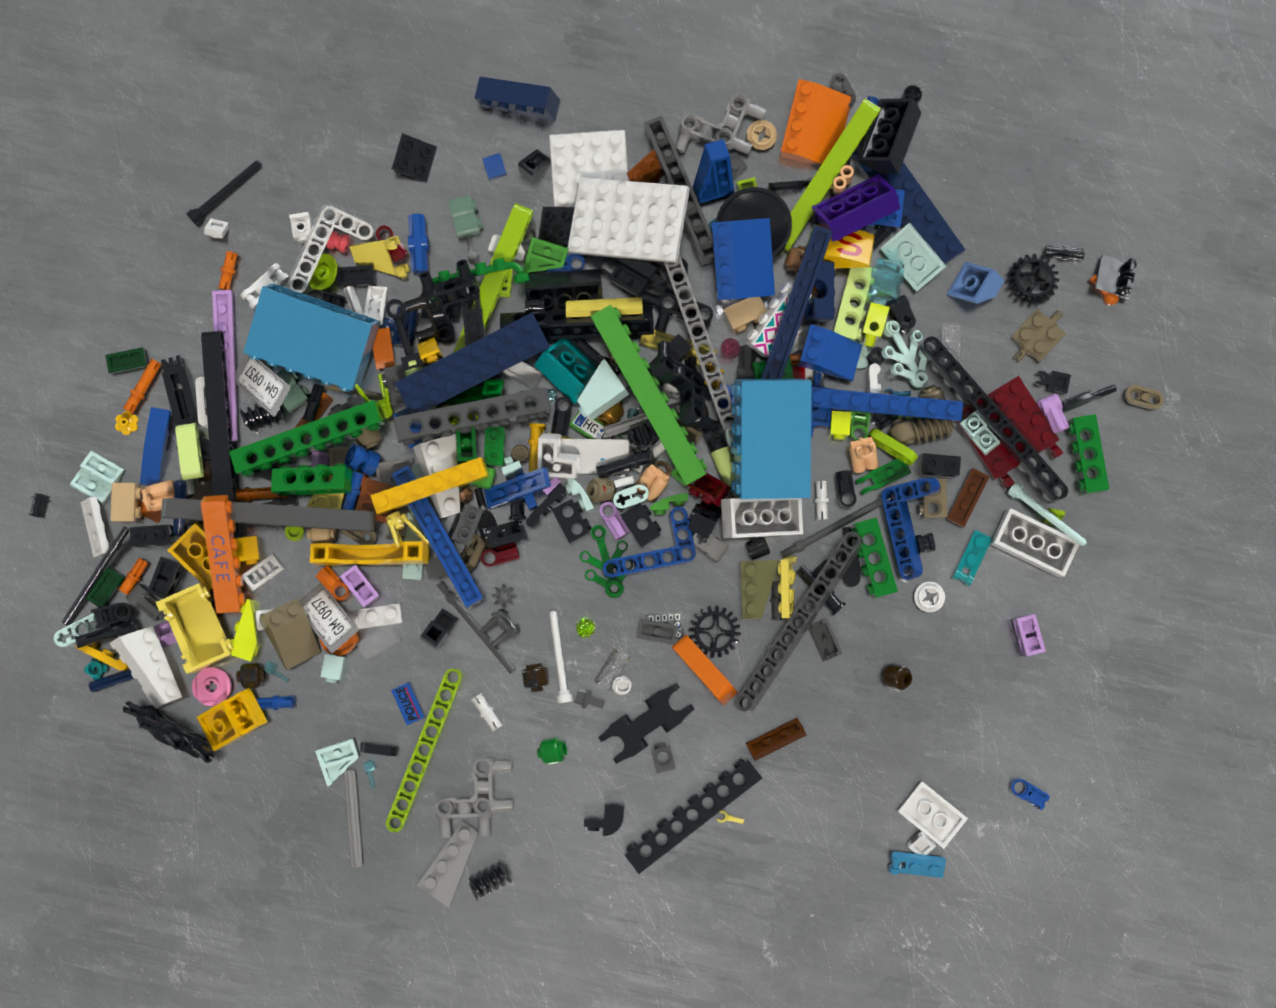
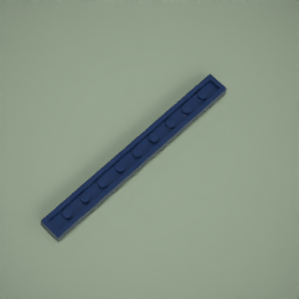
[760,225,833,379]

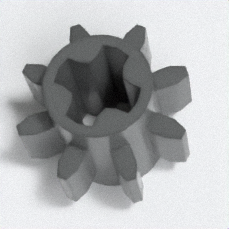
[491,583,516,608]

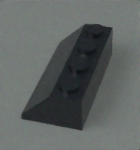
[857,98,922,174]
[525,269,603,311]

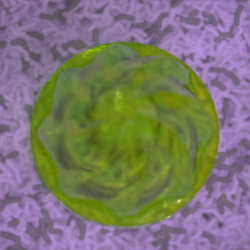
[576,619,595,638]

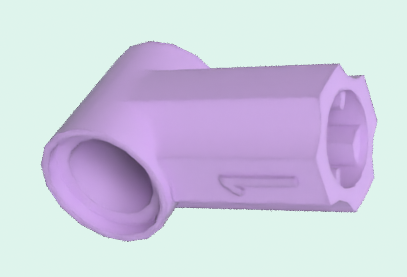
[1037,393,1069,434]
[599,502,630,540]

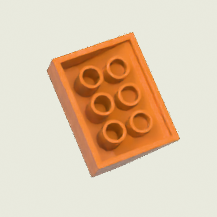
[780,79,852,167]

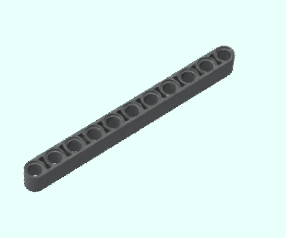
[161,498,376,532]
[736,532,863,712]

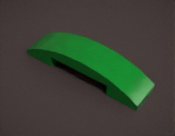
[442,379,504,405]

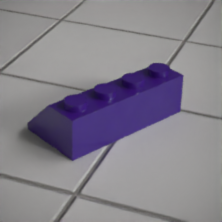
[812,174,900,242]

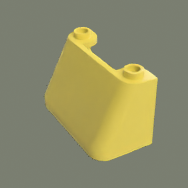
[156,583,234,674]

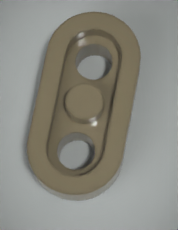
[1124,385,1164,410]
[341,530,377,545]
[460,534,485,571]

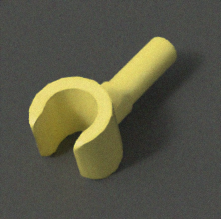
[717,810,744,824]

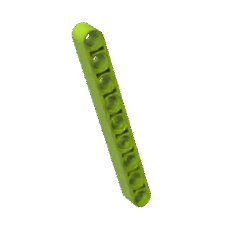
[784,98,881,252]
[453,203,534,353]
[386,668,463,833]

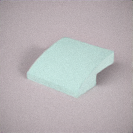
[70,451,124,505]

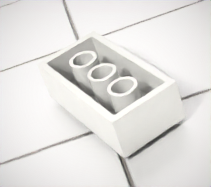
[721,498,803,538]
[990,508,1079,578]

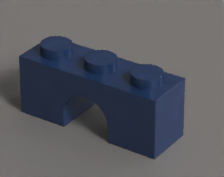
[804,261,835,322]

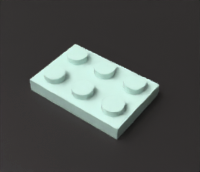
[880,223,947,292]

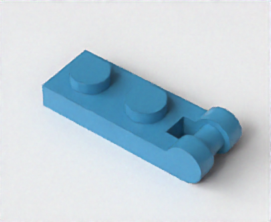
[888,852,946,878]

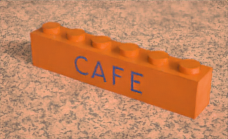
[201,495,245,613]

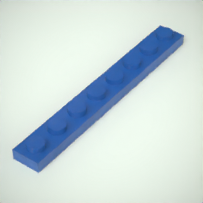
[811,387,963,422]
[391,465,484,608]

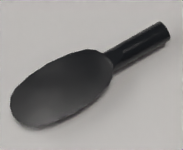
[768,178,813,191]
[1062,384,1117,412]
[474,488,497,537]
[841,527,861,587]

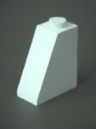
[577,359,629,421]

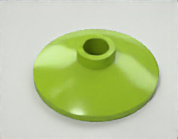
[309,254,337,291]

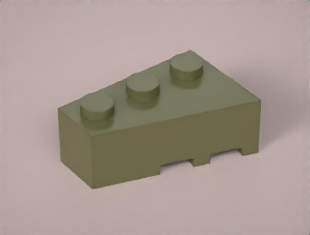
[739,560,779,620]

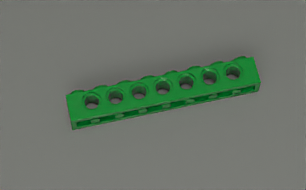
[229,400,385,477]

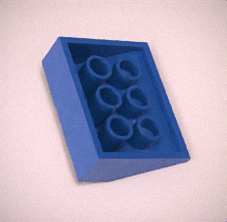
[712,218,775,300]

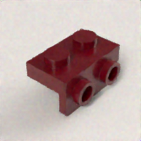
[686,472,731,506]

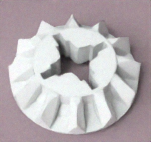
[914,582,945,613]

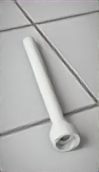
[549,611,573,703]

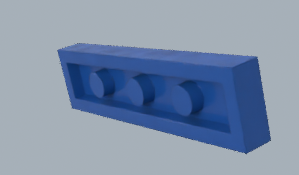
[484,467,551,509]

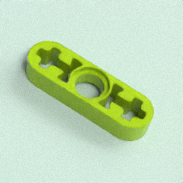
[867,428,918,466]

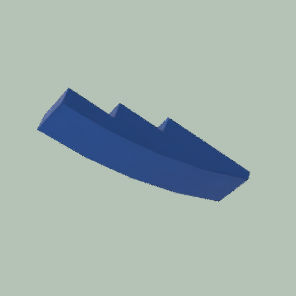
[140,407,172,486]

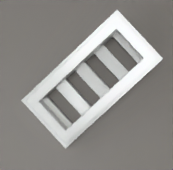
[242,553,284,593]

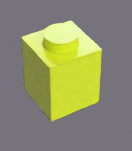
[829,411,851,440]

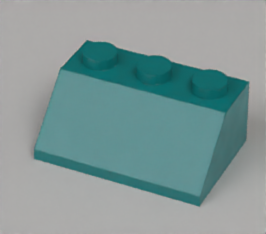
[534,339,596,404]

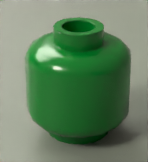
[537,738,567,765]

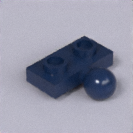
[380,306,418,347]

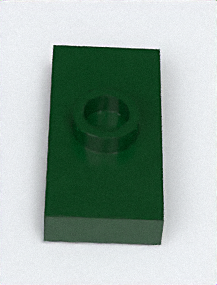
[105,347,148,374]
[86,566,125,607]

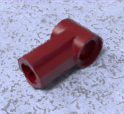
[376,225,409,263]
[481,543,520,568]

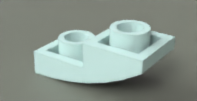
[960,412,1000,455]
[564,478,594,512]

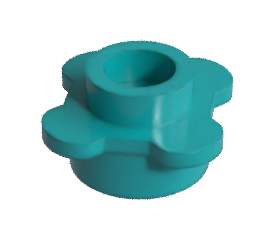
[84,658,108,680]

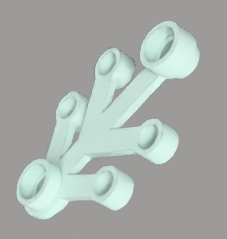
[882,320,931,388]

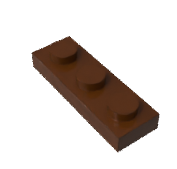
[946,468,990,528]
[746,718,807,761]

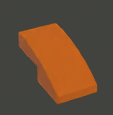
[373,327,396,370]

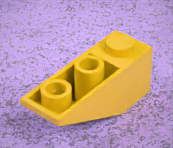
[417,337,444,366]

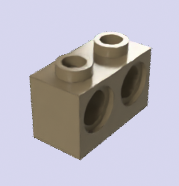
[918,479,948,519]

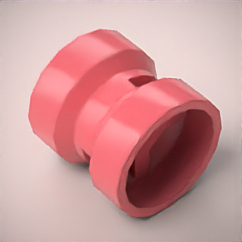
[326,230,351,253]

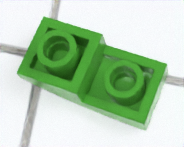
[650,493,688,515]

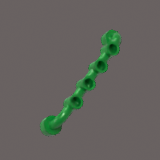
[431,258,530,299]

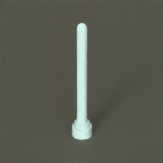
[1008,482,1087,546]

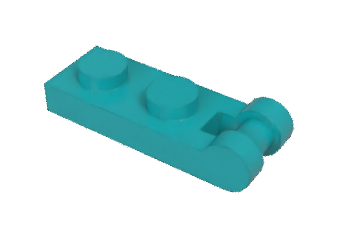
[952,530,993,586]

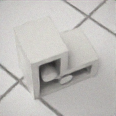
[537,433,580,478]

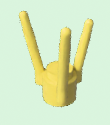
[386,511,429,548]

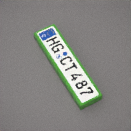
[569,411,643,456]

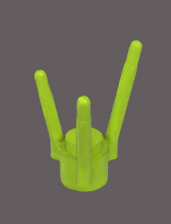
[355,374,393,419]

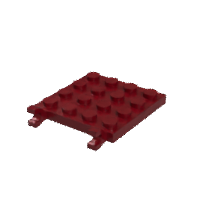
[956,376,1064,489]

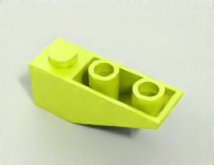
[231,599,261,662]

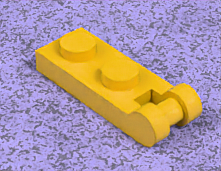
[76,643,129,670]

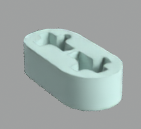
[613,484,649,509]

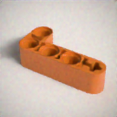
[672,634,738,706]

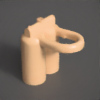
[831,165,854,195]
[849,437,879,473]
[634,460,672,502]
[141,479,175,511]

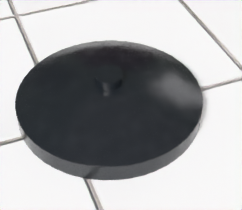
[716,187,792,259]

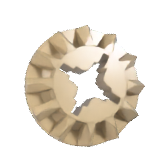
[747,120,777,151]

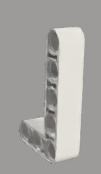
[288,205,373,293]

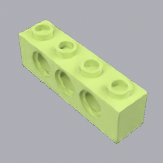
[833,267,876,341]

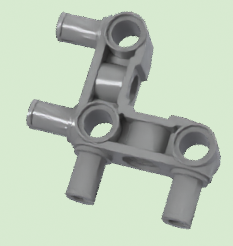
[675,94,767,155]
[435,758,513,838]

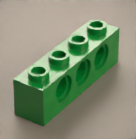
[1068,414,1110,495]
[271,463,352,496]
[851,517,898,598]

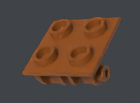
[627,149,663,183]
[355,478,396,523]

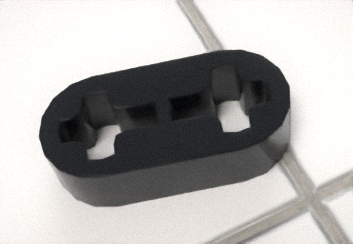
[360,742,397,756]

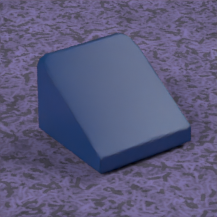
[482,153,507,179]

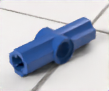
[408,213,429,273]

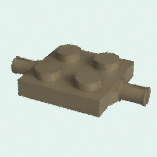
[1011,309,1066,362]

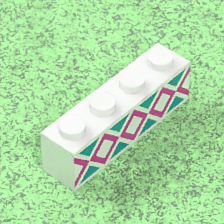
[745,281,812,357]

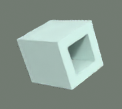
[320,654,347,683]

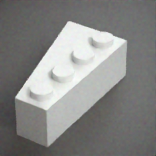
[109,626,182,709]

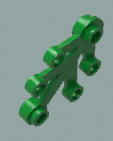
[579,525,633,598]

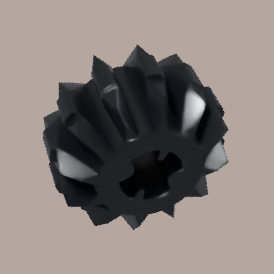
[627,423,659,449]

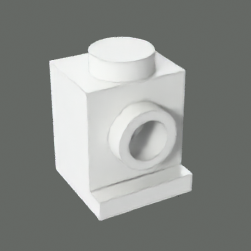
[289,212,313,243]

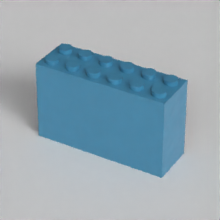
[243,283,381,392]
[731,379,812,499]

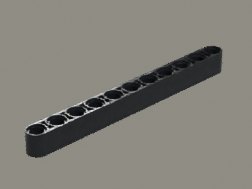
[201,331,239,538]
[920,336,1068,501]

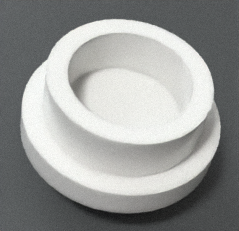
[612,675,631,695]

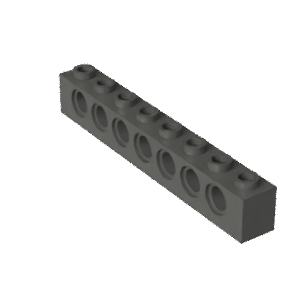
[644,115,715,266]
[394,387,551,445]

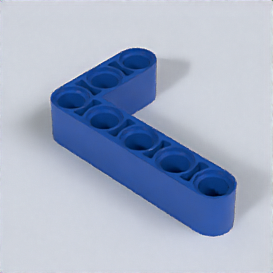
[881,477,940,580]
[602,507,696,578]

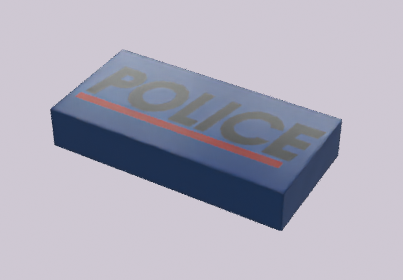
[391,682,425,725]

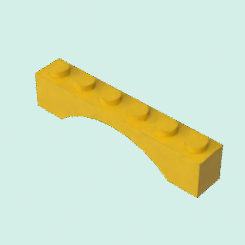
[370,457,490,515]
[310,541,429,566]

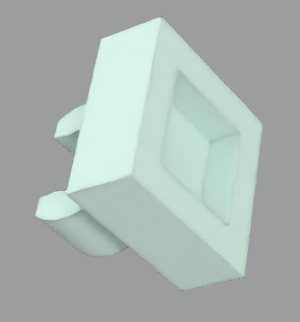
[501,456,524,481]

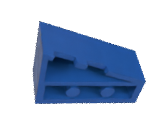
[693,139,735,204]

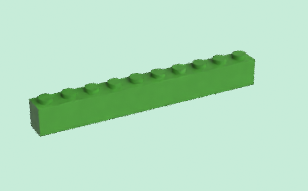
[591,305,708,485]

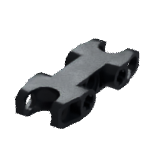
[598,683,694,764]

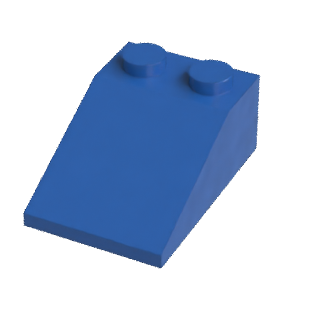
[797,324,863,381]

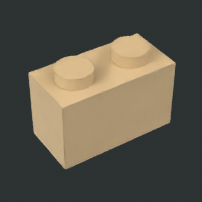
[723,297,767,333]
[111,483,142,523]

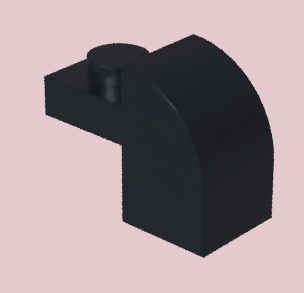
[420,608,458,650]
[584,803,624,836]

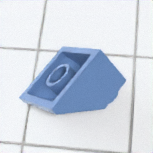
[947,262,1005,304]

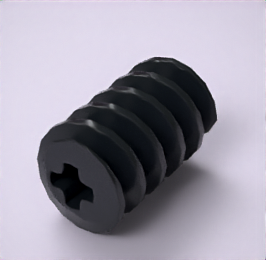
[240,404,284,431]
[469,862,513,901]

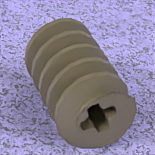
[912,418,953,444]

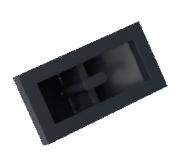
[518,149,551,183]

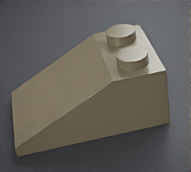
[259,598,321,670]

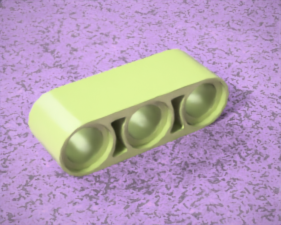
[175,423,204,480]

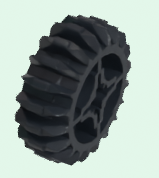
[1007,254,1060,305]
[689,606,741,658]

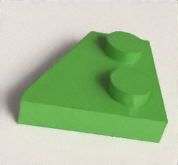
[523,237,569,273]

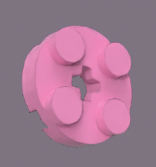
[192,667,232,706]

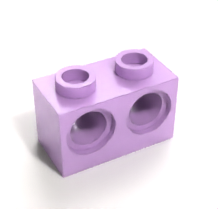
[340,565,380,608]
[1012,614,1046,657]

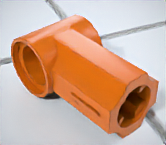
[315,565,351,602]

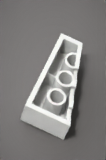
[414,434,460,519]

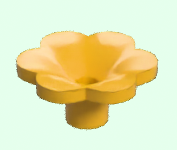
[115,411,138,435]

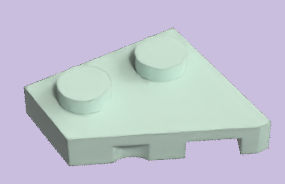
[315,738,359,786]

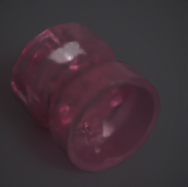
[720,338,740,360]

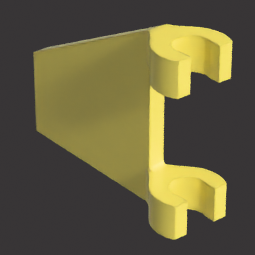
[349,236,410,277]

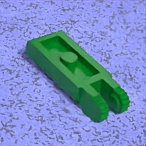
[855,459,911,495]

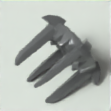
[480,609,520,647]

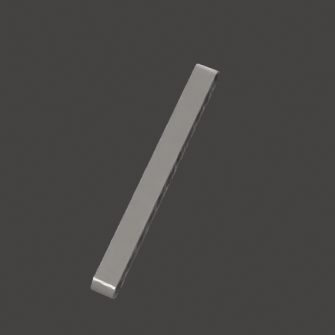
[664,254,734,431]

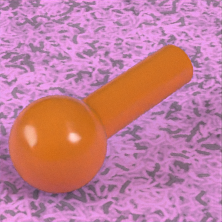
[1089,274,1119,305]

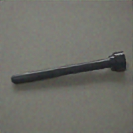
[186,160,261,225]

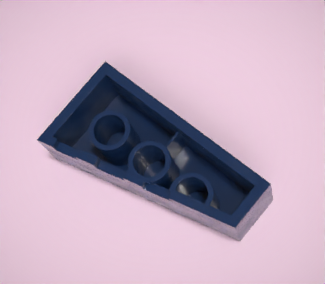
[474,77,560,121]

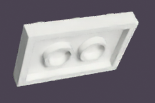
[897,781,968,849]

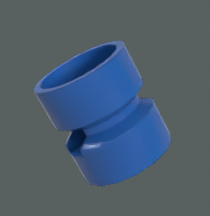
[344,443,380,476]

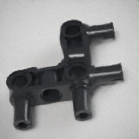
[641,258,713,336]
[404,259,480,343]
[651,341,717,432]
[123,701,215,763]

